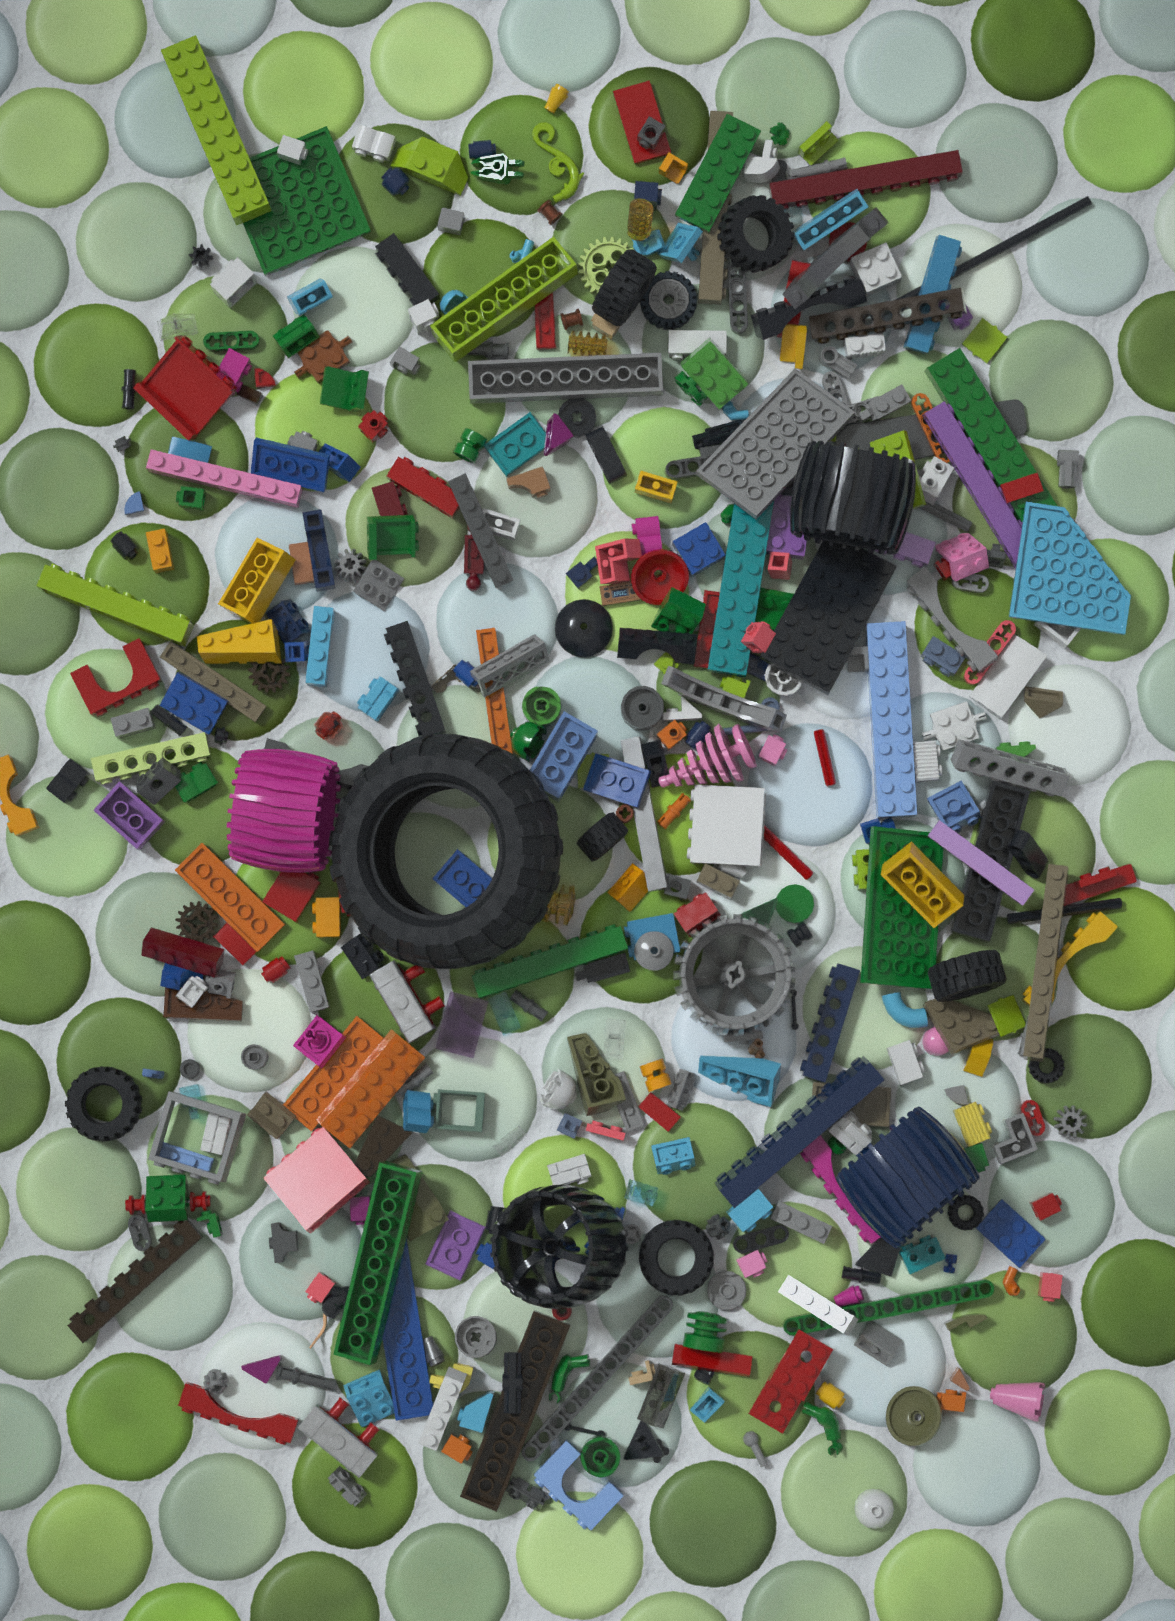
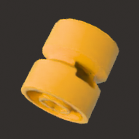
[639,1058,672,1092]

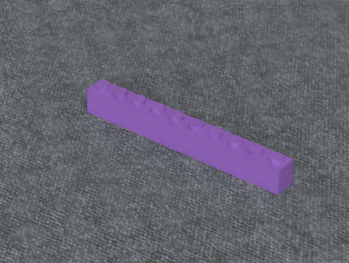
[922,401,1022,570]

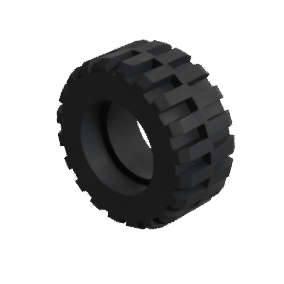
[717,195,795,273]
[592,249,657,326]
[928,950,1007,1002]
[65,1066,143,1141]
[639,1220,714,1296]

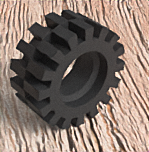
[1028,1048,1065,1083]
[947,1195,984,1231]

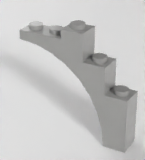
[661,666,787,733]

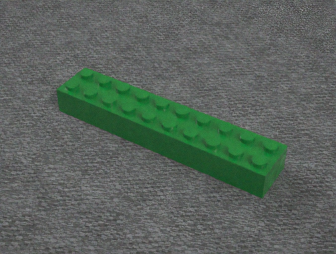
[924,348,1057,522]
[333,1161,423,1365]

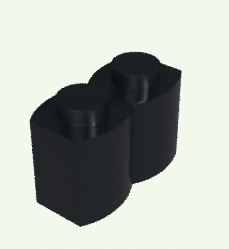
[46,758,90,804]

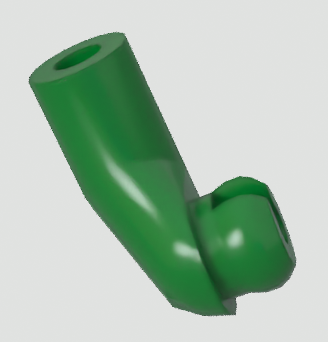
[720,504,734,524]

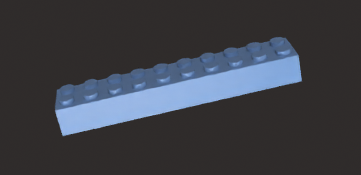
[865,621,917,819]

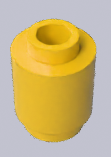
[815,1381,846,1409]

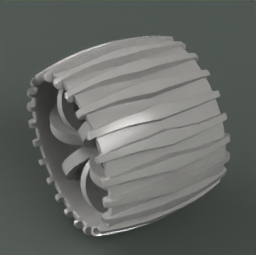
[673,914,795,1036]

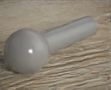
[743,1431,768,1467]

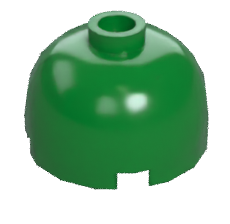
[510,722,547,762]

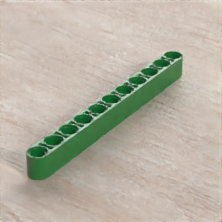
[783,1279,994,1336]

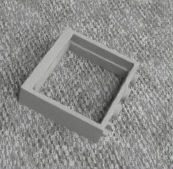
[148,1091,246,1185]

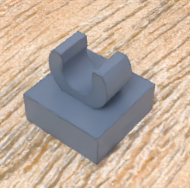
[557,1113,582,1138]

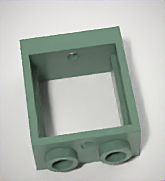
[432,1089,485,1132]

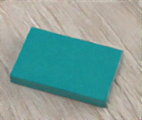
[484,412,546,477]

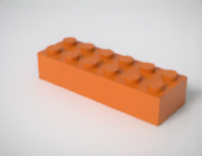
[316,1029,425,1148]

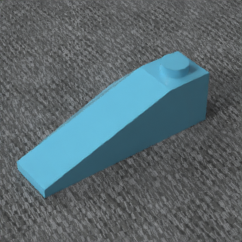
[698,1056,781,1107]

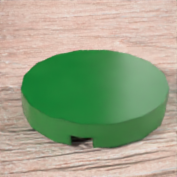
[775,884,814,923]

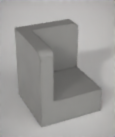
[437,208,465,235]
[847,646,869,672]

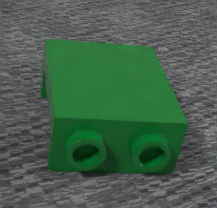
[367,515,419,560]

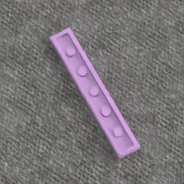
[928,820,1034,906]

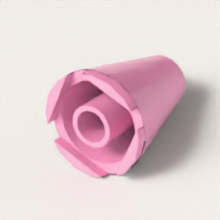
[990,1382,1045,1422]

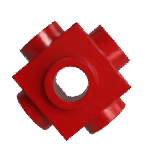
[358,410,389,443]

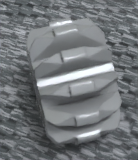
[334,549,367,582]
[1053,1105,1087,1138]

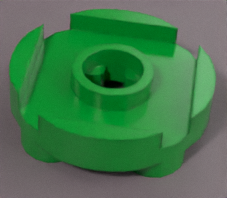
[674,371,708,406]

